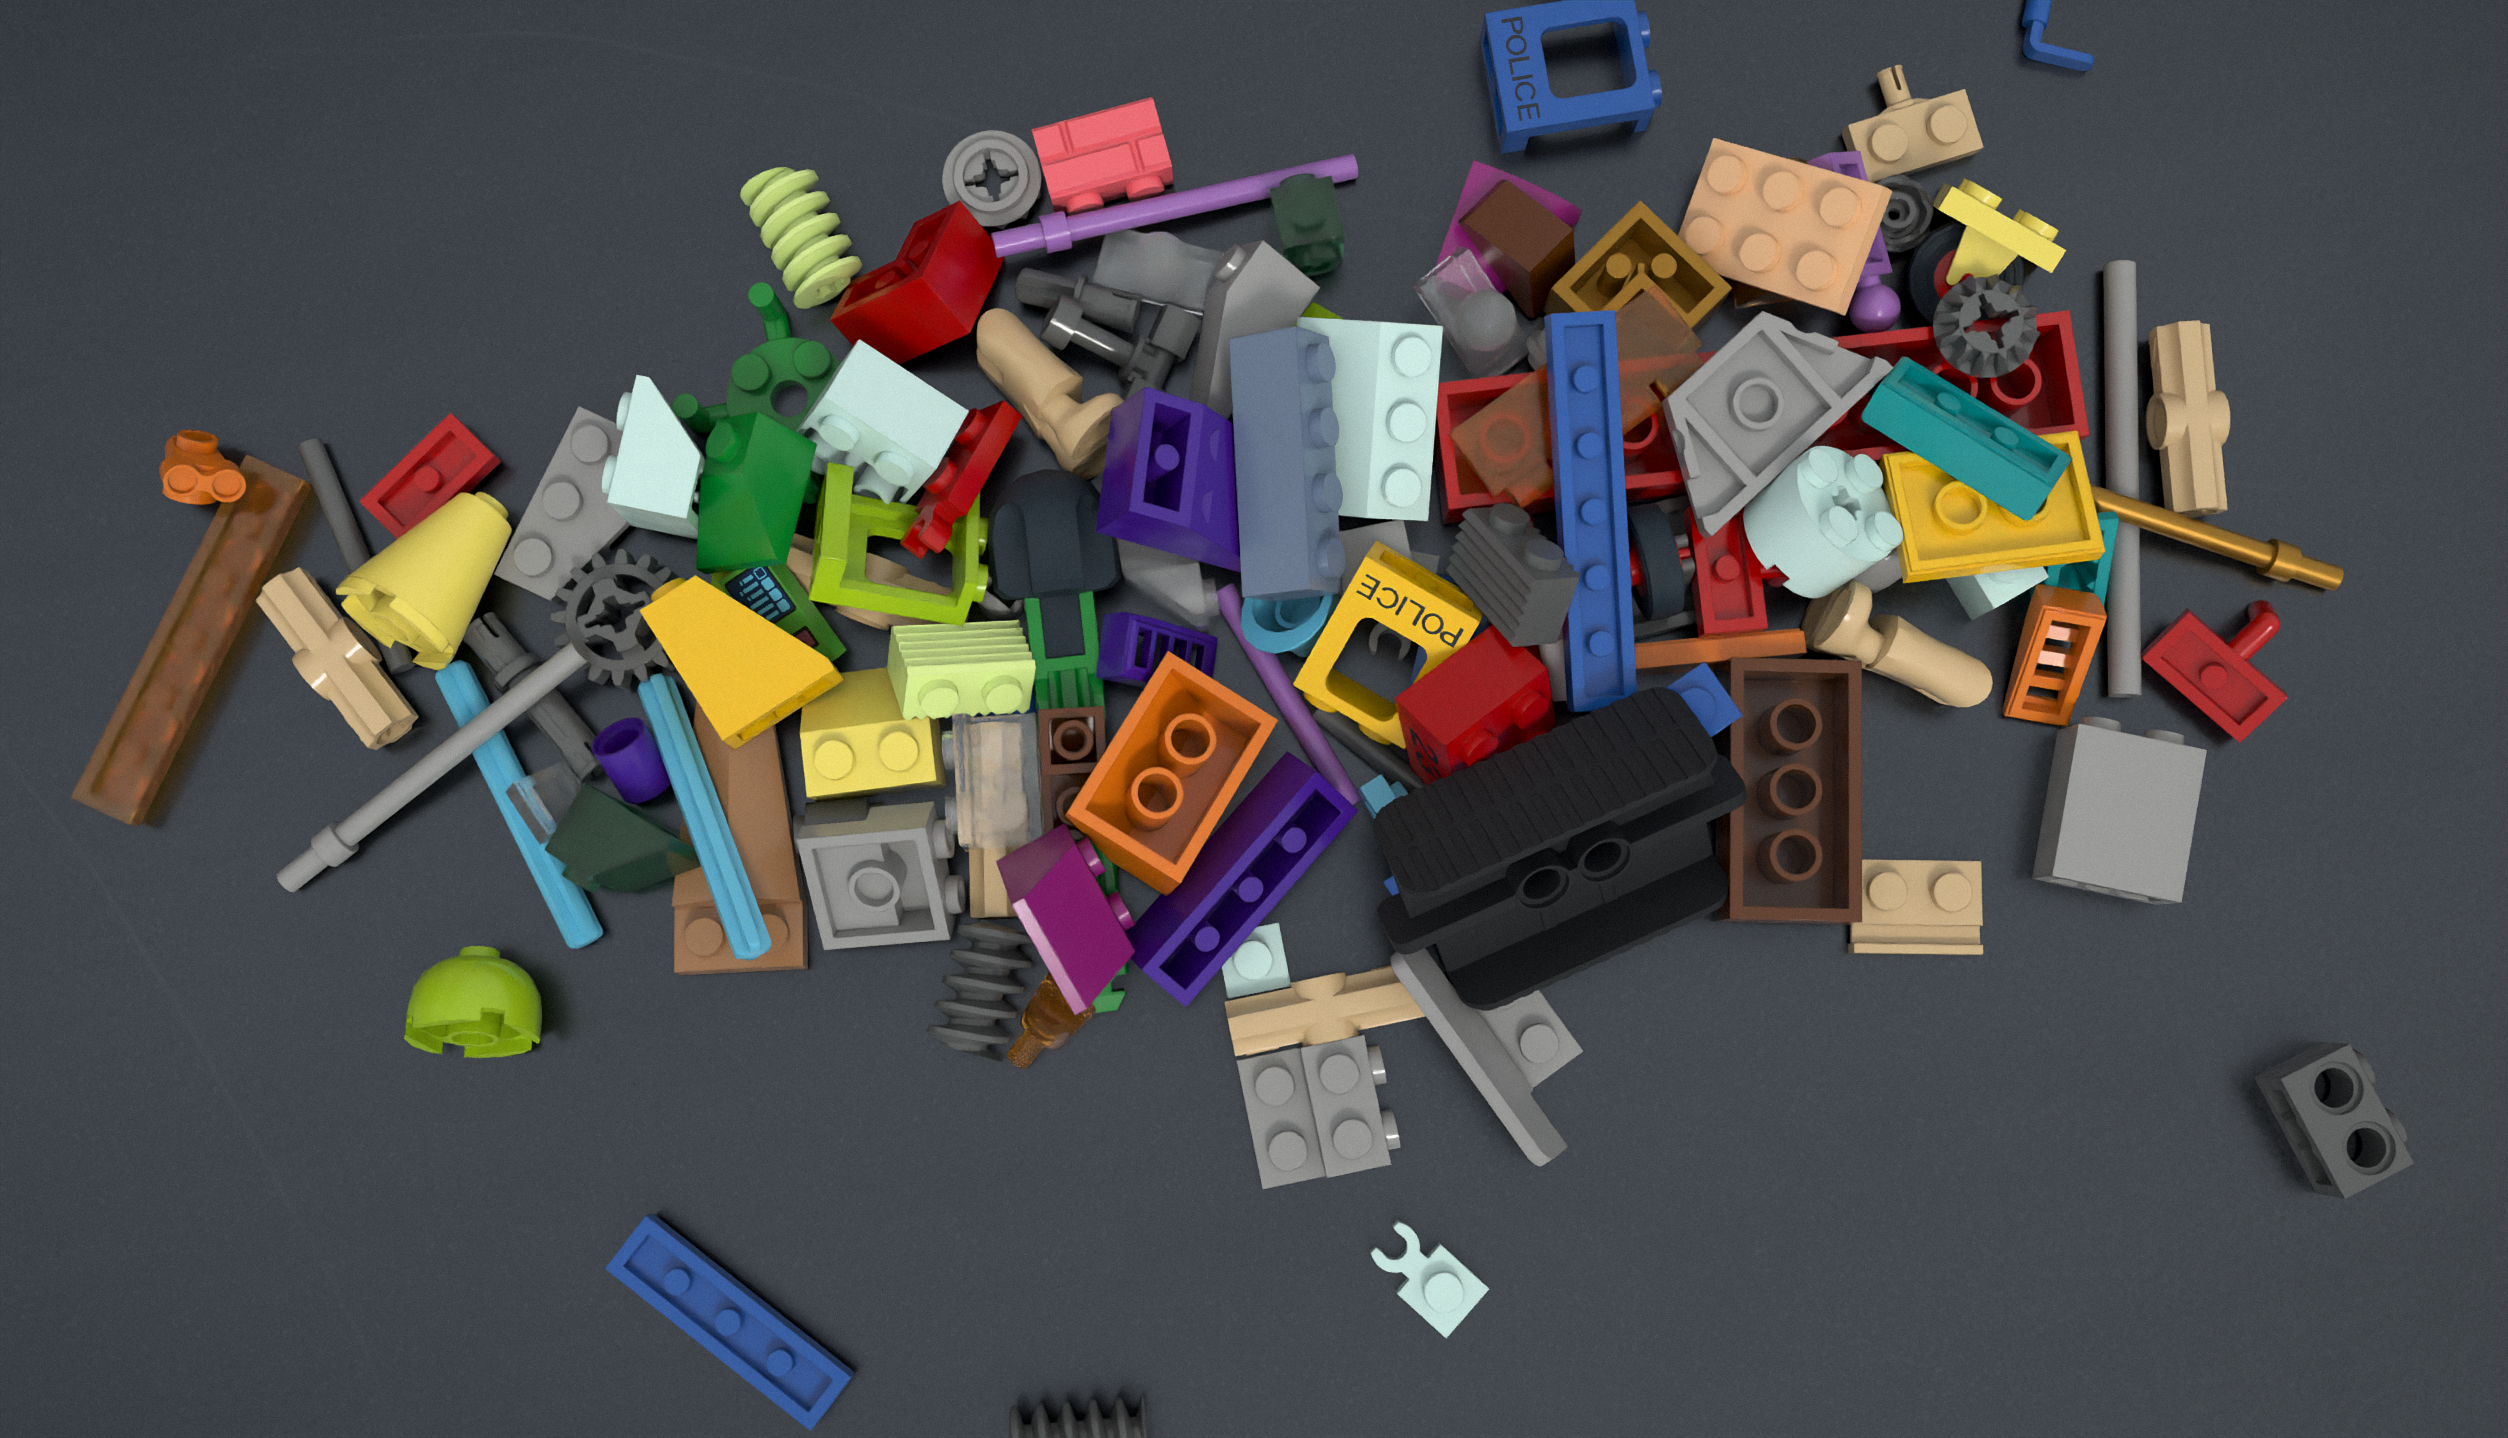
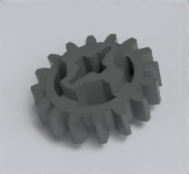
[550,549,679,689]

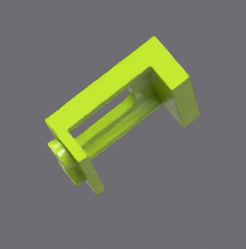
[809,462,989,626]

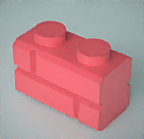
[1031,97,1174,216]

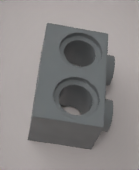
[2254,1042,2414,1199]

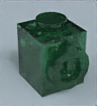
[1269,173,1345,277]

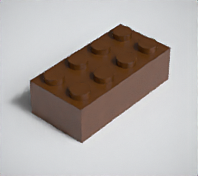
[1715,657,1862,925]

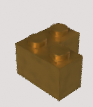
[1542,200,1732,352]

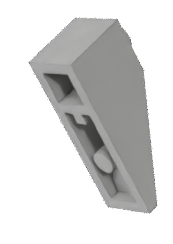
[1189,240,1320,420]

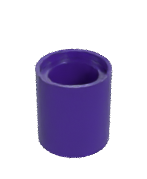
[591,717,671,804]

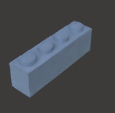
[1229,326,1346,602]

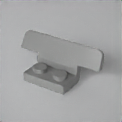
[1391,948,1583,1166]

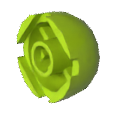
[404,946,542,1058]

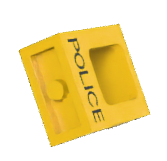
[1293,540,1484,749]

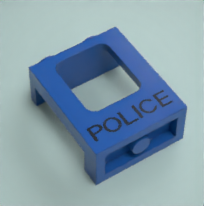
[1480,0,1662,154]

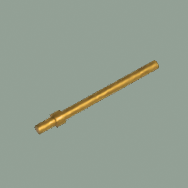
[2090,484,2344,591]

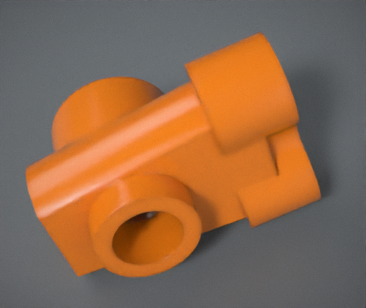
[159,429,246,505]

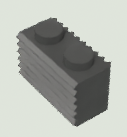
[1445,503,1581,647]

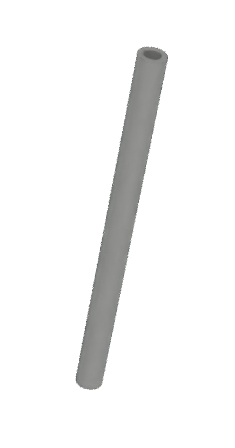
[2103,260,2142,698]

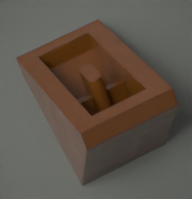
[1458,179,1575,318]

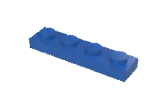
[605,1213,855,1431]

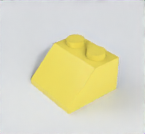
[800,667,946,801]

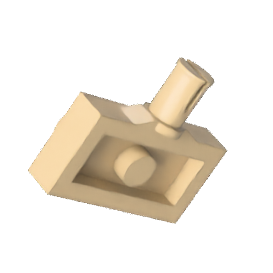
[1841,65,1984,182]

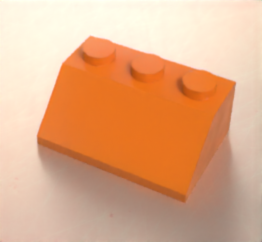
[1065,651,1278,896]

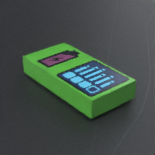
[718,564,846,662]

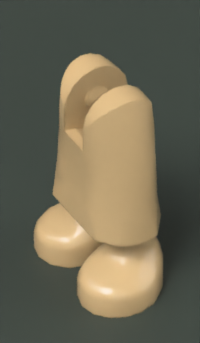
[976,308,1124,480]
[1800,579,1993,708]

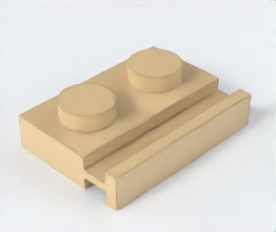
[1848,860,1983,955]

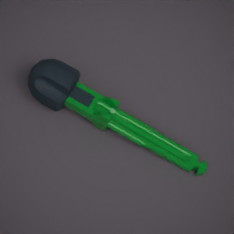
[987,469,1129,1013]

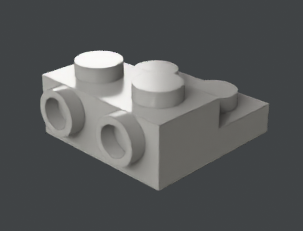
[796,802,967,950]
[1237,1034,1400,1189]

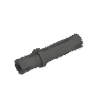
[462,612,604,783]

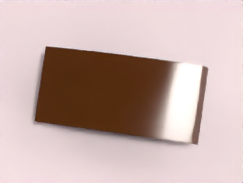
[1038,706,1106,840]

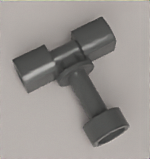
[1038,293,1201,401]

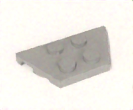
[1661,311,1893,539]

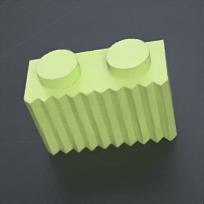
[887,620,1036,721]

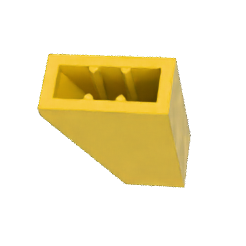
[639,575,844,750]

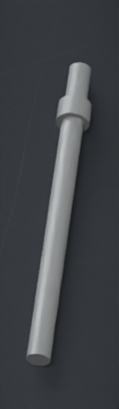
[276,640,590,892]

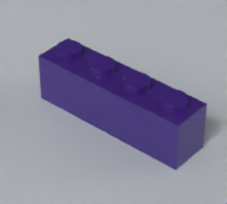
[1126,751,1358,1007]

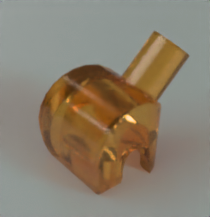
[1007,971,1096,1069]

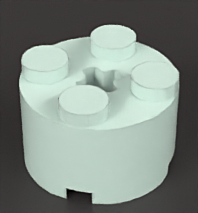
[1743,446,1903,598]

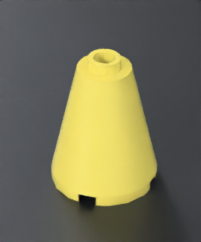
[335,492,512,670]

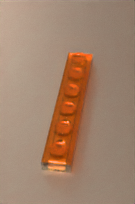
[71,454,312,826]

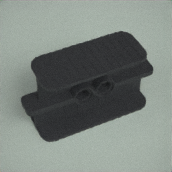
[1373,687,1747,1011]

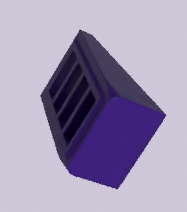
[1096,612,1218,688]

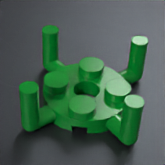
[672,282,841,504]

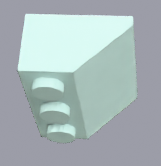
[1297,317,1443,521]

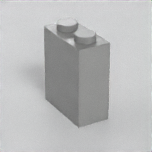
[2032,717,2207,905]

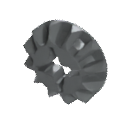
[1933,274,2040,378]

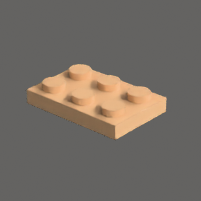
[1678,138,1892,316]

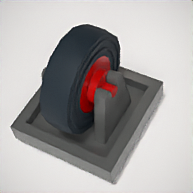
[1627,494,1697,640]

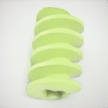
[740,167,863,309]

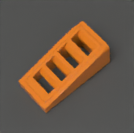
[2002,584,2107,727]

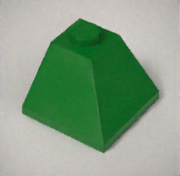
[696,411,817,574]

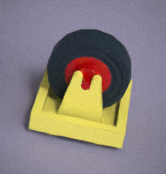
[1907,178,2066,326]

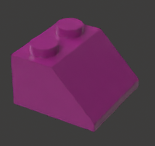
[996,823,1136,1015]

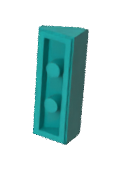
[1861,356,2072,521]

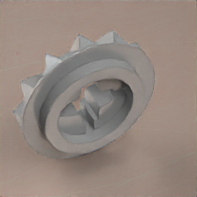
[942,130,1042,230]

